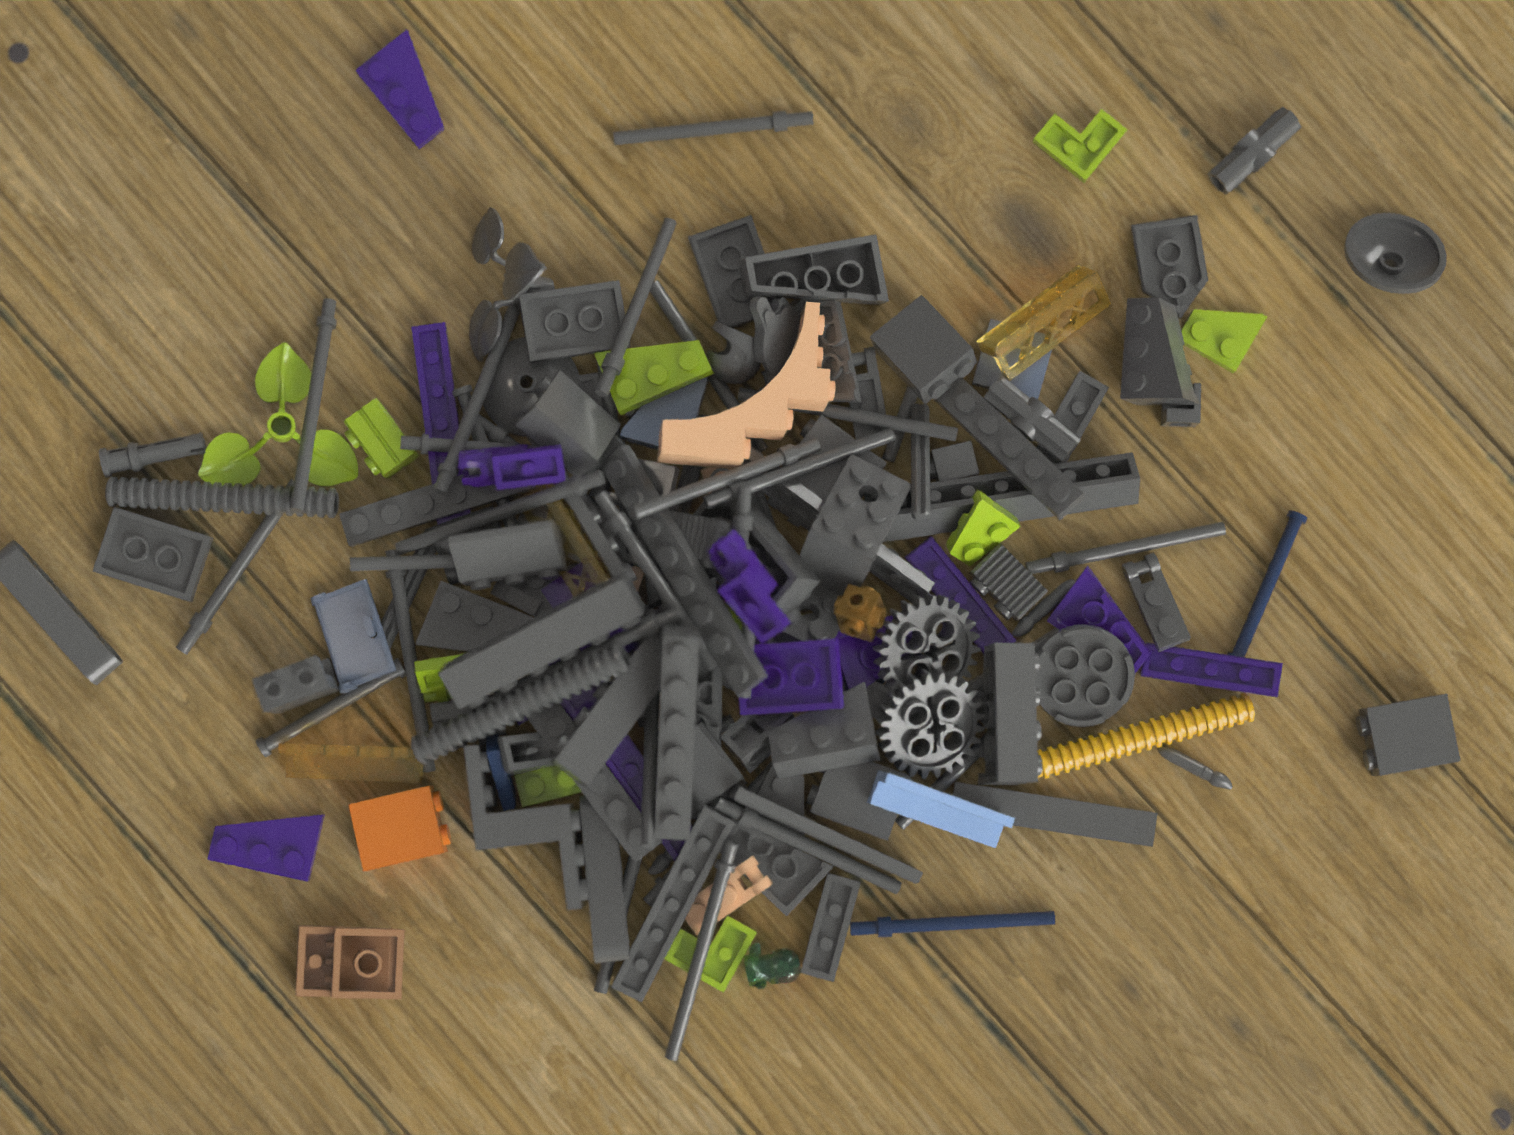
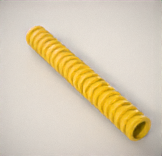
[1038,693,1255,781]

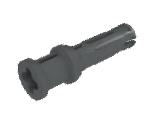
[99,432,206,478]

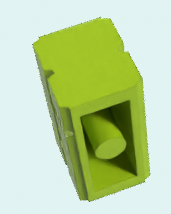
[343,398,419,479]

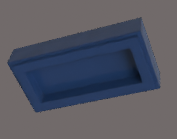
[486,734,516,811]

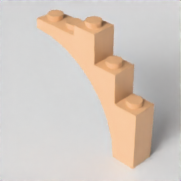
[657,302,835,469]

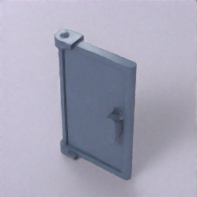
[310,579,396,694]

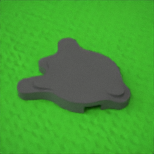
[749,297,805,386]

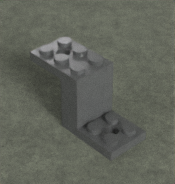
[776,454,912,642]
[464,745,588,910]

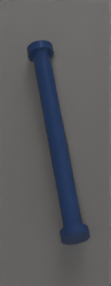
[1227,510,1308,657]

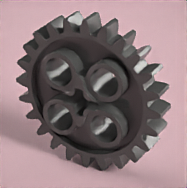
[873,593,980,705]
[876,668,986,779]

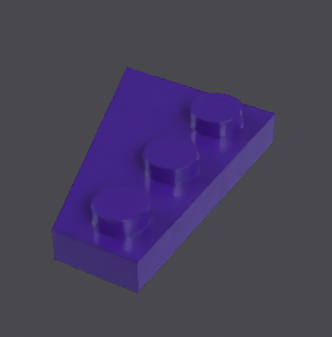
[1047,565,1151,673]
[207,814,325,882]

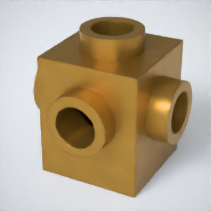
[834,584,886,642]

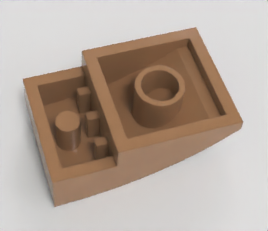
[295,925,405,999]

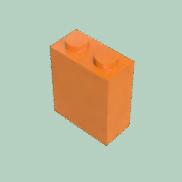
[348,785,452,872]

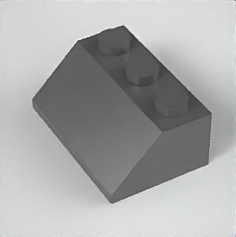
[448,520,567,590]

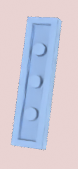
[867,770,1015,848]

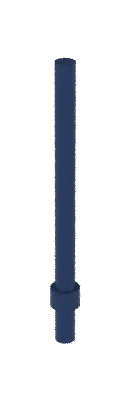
[850,911,1055,938]

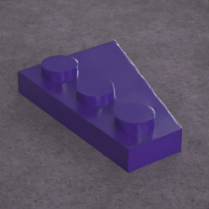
[355,30,445,149]
[835,615,912,691]

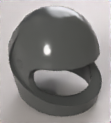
[707,321,761,384]

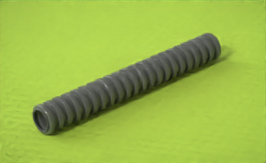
[105,477,339,518]
[411,643,631,765]

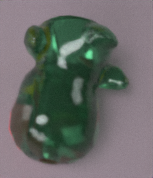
[744,942,801,990]

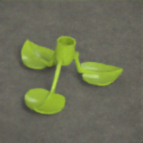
[198,342,358,487]

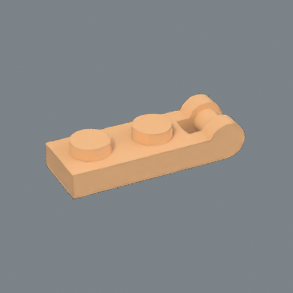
[685,855,773,936]

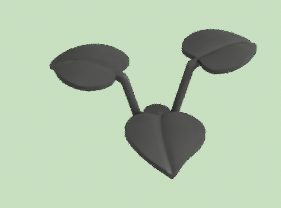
[469,207,554,362]

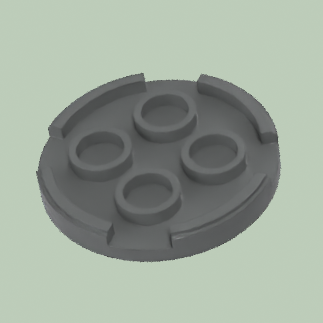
[1035,624,1135,727]

